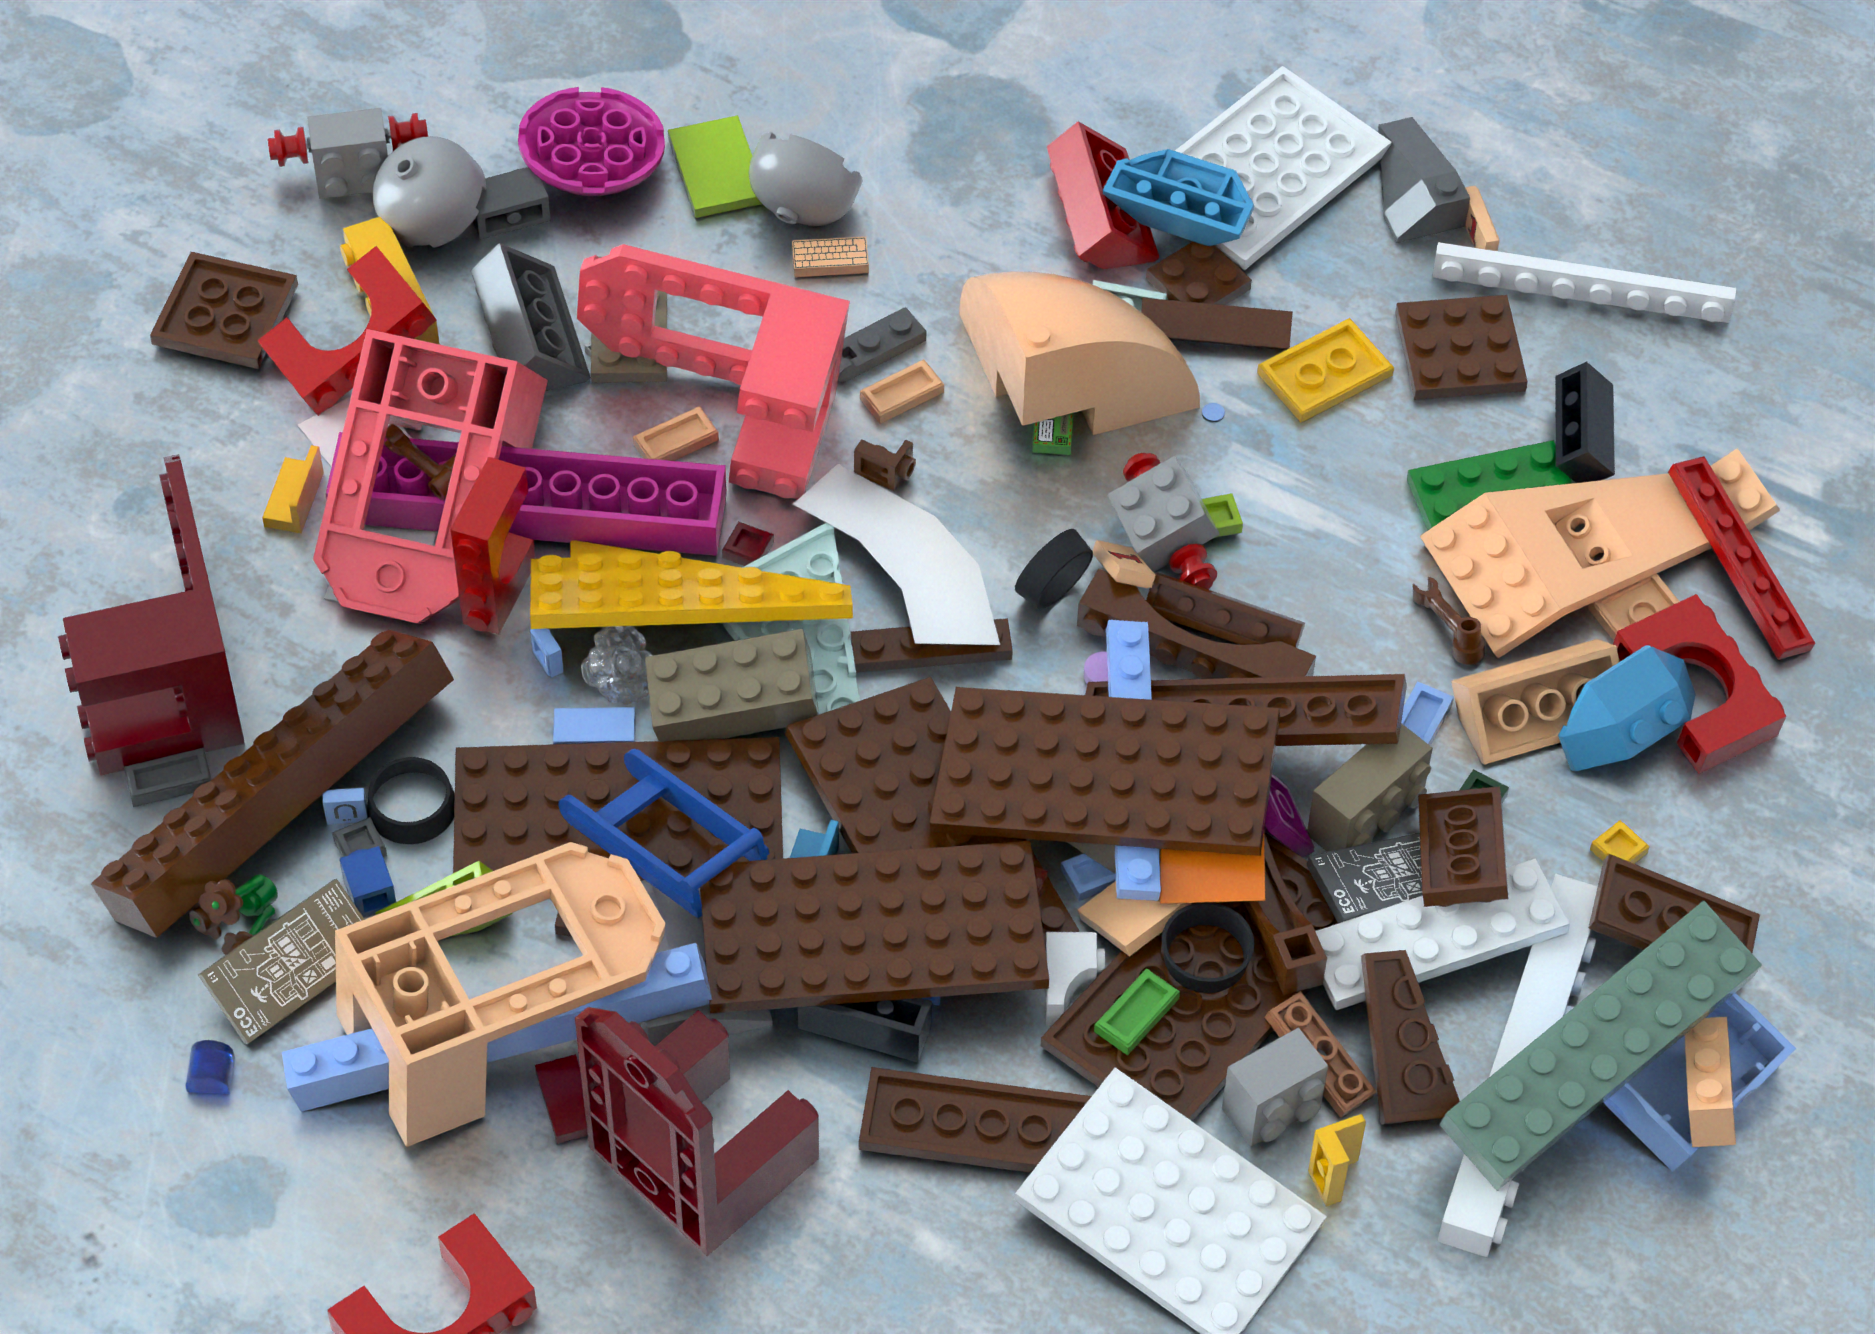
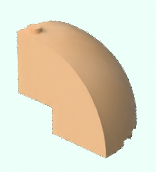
[959,271,1200,435]

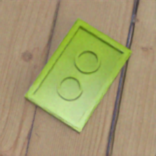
[668,115,762,218]

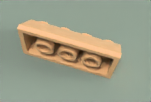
[1451,639,1619,765]

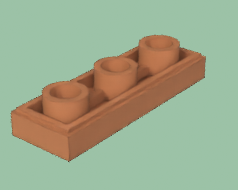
[1265,991,1377,1118]

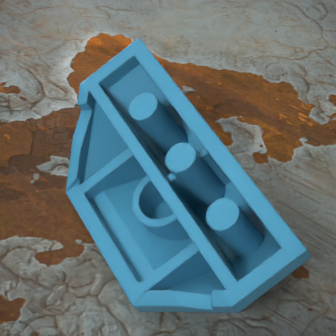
[1103,149,1254,246]
[1558,645,1696,772]

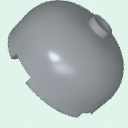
[749,132,863,227]
[373,136,486,248]

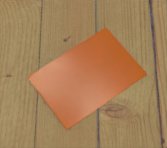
[1160,834,1265,904]

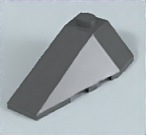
[1378,117,1470,243]

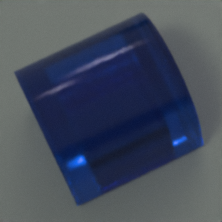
[185,1040,235,1094]

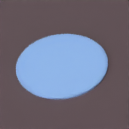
[1202,403,1225,421]

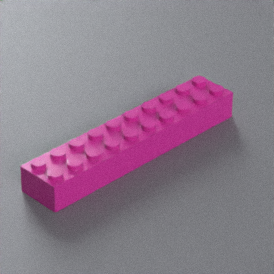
[326,432,727,556]

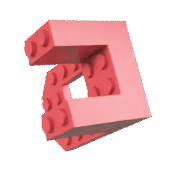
[577,244,850,500]
[313,329,548,624]

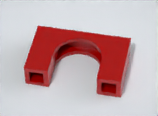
[258,246,437,416]
[450,457,535,635]
[1613,594,1786,774]
[327,1213,537,1334]

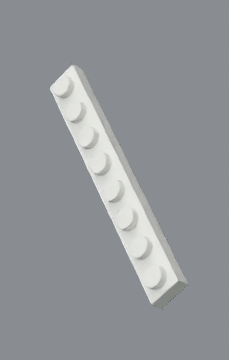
[1432,242,1736,323]

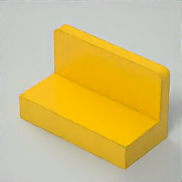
[262,445,324,534]
[1308,1114,1366,1207]

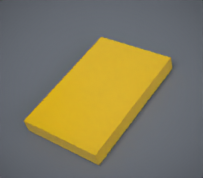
[1257,318,1394,423]

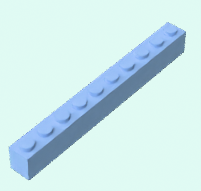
[282,943,712,1112]

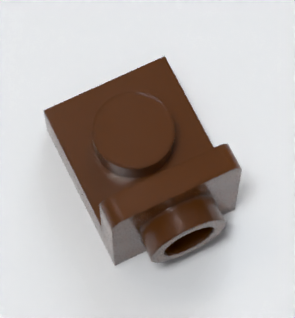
[854,439,916,491]

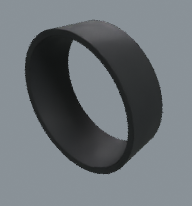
[1015,529,1093,609]
[367,757,455,844]
[1162,902,1254,993]

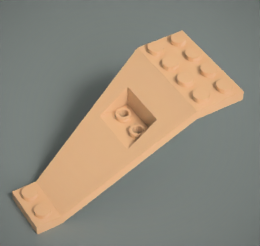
[1420,448,1780,659]

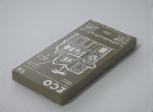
[198,879,365,1044]

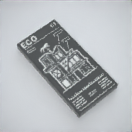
[1306,833,1423,923]

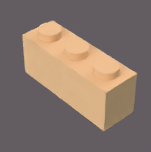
[1684,1017,1736,1147]

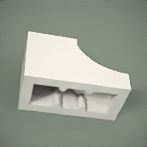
[1045,932,1105,1026]

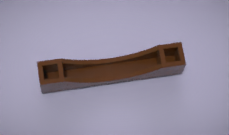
[1077,569,1316,679]
[1243,832,1327,996]

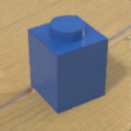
[339,846,396,918]

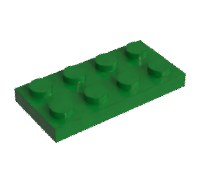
[1407,440,1572,530]

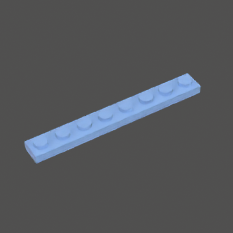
[1106,620,1161,901]

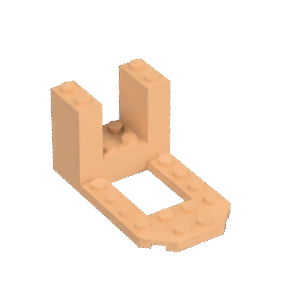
[335,842,666,1147]

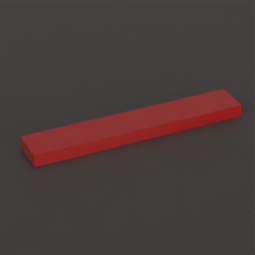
[1668,456,1816,660]

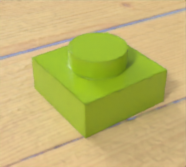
[1202,493,1243,538]

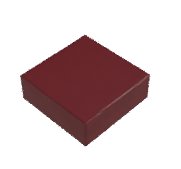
[722,521,774,566]

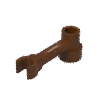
[384,424,456,500]
[1413,577,1485,665]

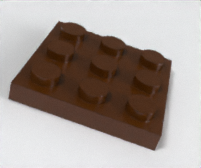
[150,252,298,369]
[1395,295,1528,400]

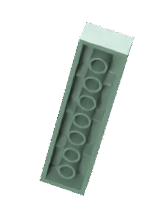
[1440,901,1762,1191]

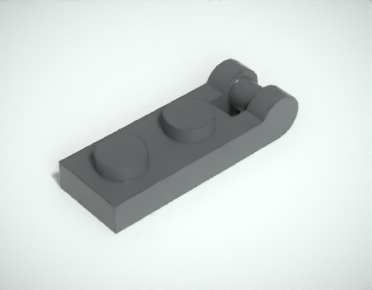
[838,307,927,382]

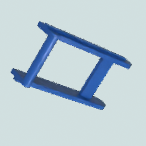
[558,749,770,919]

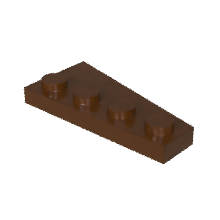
[1361,950,1460,1125]

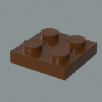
[1146,241,1252,305]

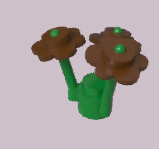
[189,874,278,955]

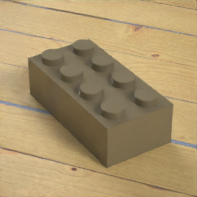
[645,628,819,742]

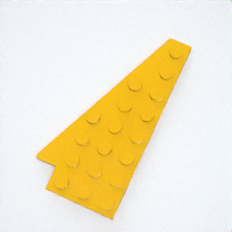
[530,540,853,629]

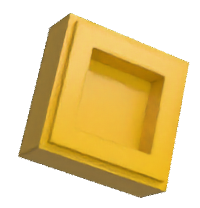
[1590,820,1650,864]

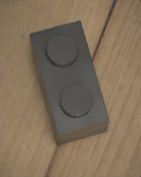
[473,167,551,240]

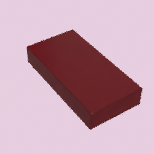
[535,1054,588,1144]

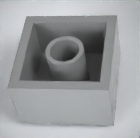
[1222,1027,1328,1147]

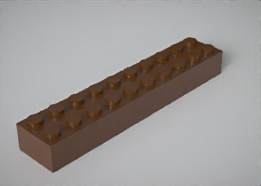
[90,629,454,938]

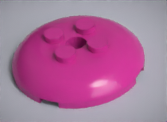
[518,87,665,196]

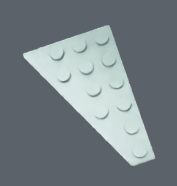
[721,523,860,714]

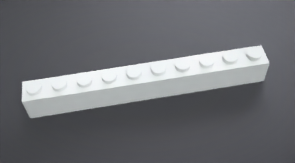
[1437,874,1598,1258]

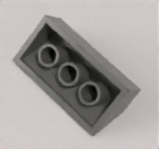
[471,243,591,391]

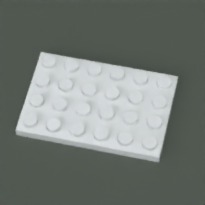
[1175,66,1392,270]
[1013,1068,1327,1334]

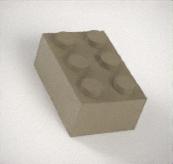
[1307,723,1433,852]

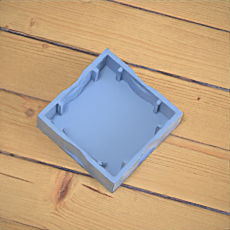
[1604,993,1796,1172]

